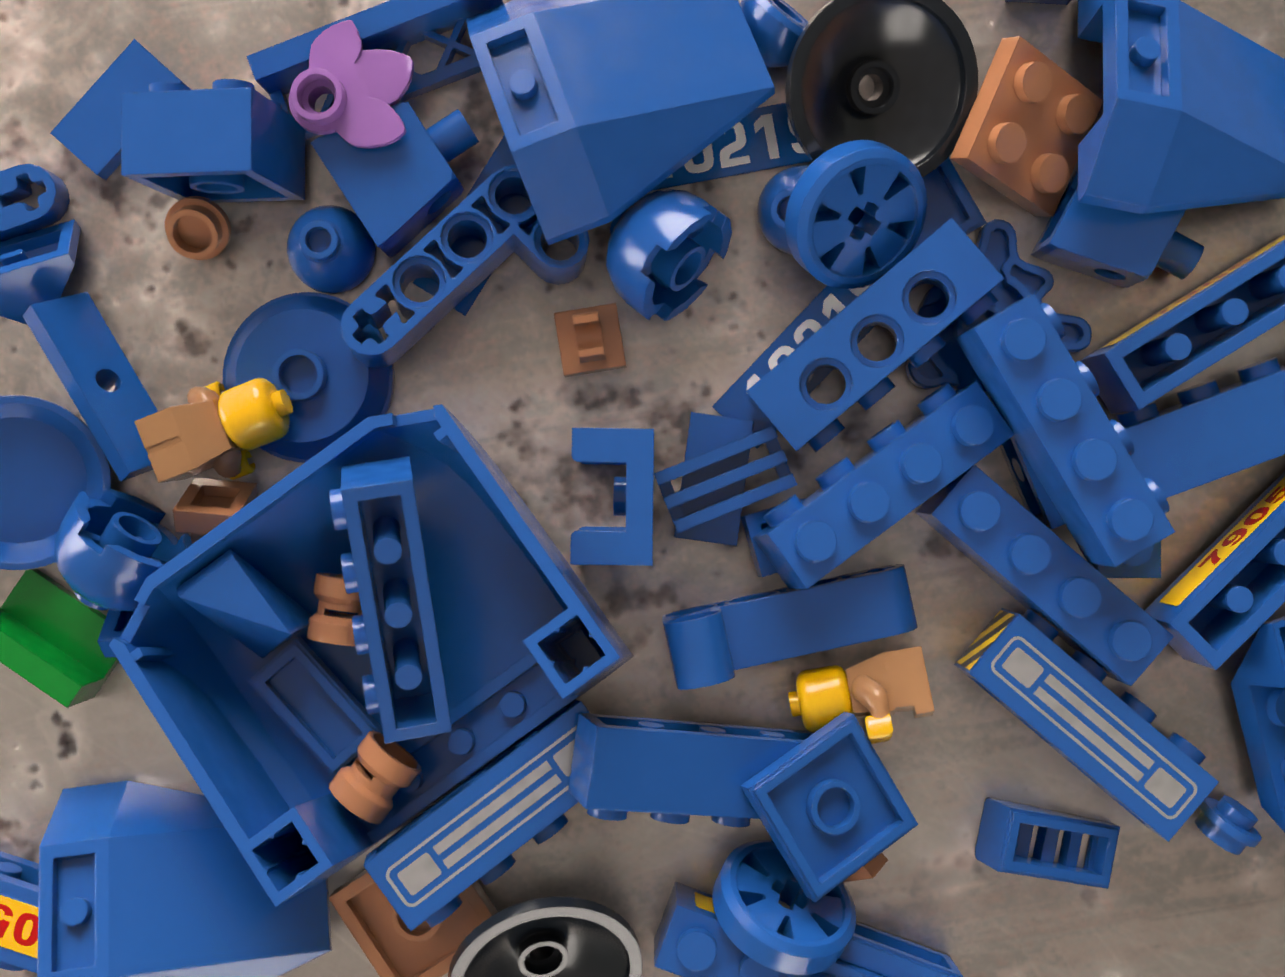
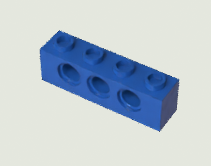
[746,218,1004,453]

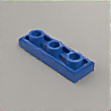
[22,292,158,481]

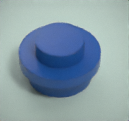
[1194,795,1262,855]

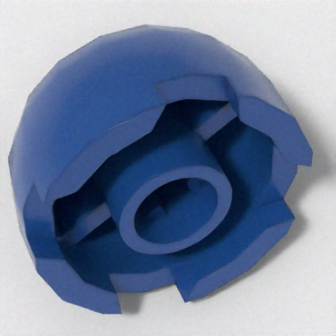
[606,189,732,321]
[54,489,193,611]

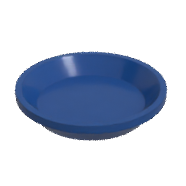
[223,292,395,463]
[0,395,111,570]

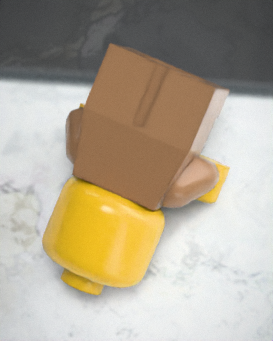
[134,378,293,483]
[788,646,935,744]

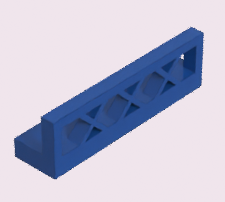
[246,0,504,140]

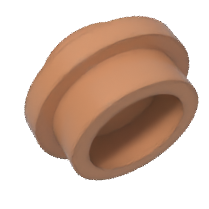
[165,196,231,260]

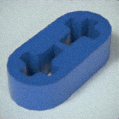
[0,164,70,241]

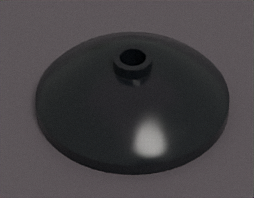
[785,0,978,177]
[448,896,643,977]

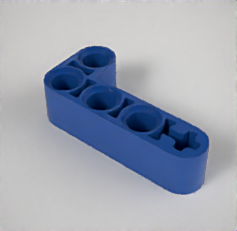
[340,165,590,368]
[662,564,918,690]

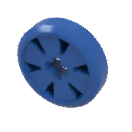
[785,140,927,289]
[712,840,856,975]

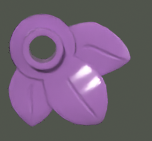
[289,20,414,149]

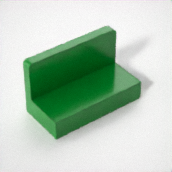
[0,569,119,708]

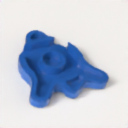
[905,219,1092,392]

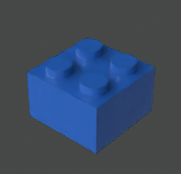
[121,79,305,203]

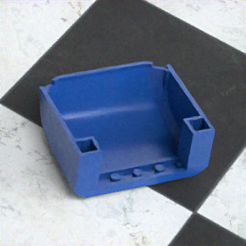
[109,404,633,907]

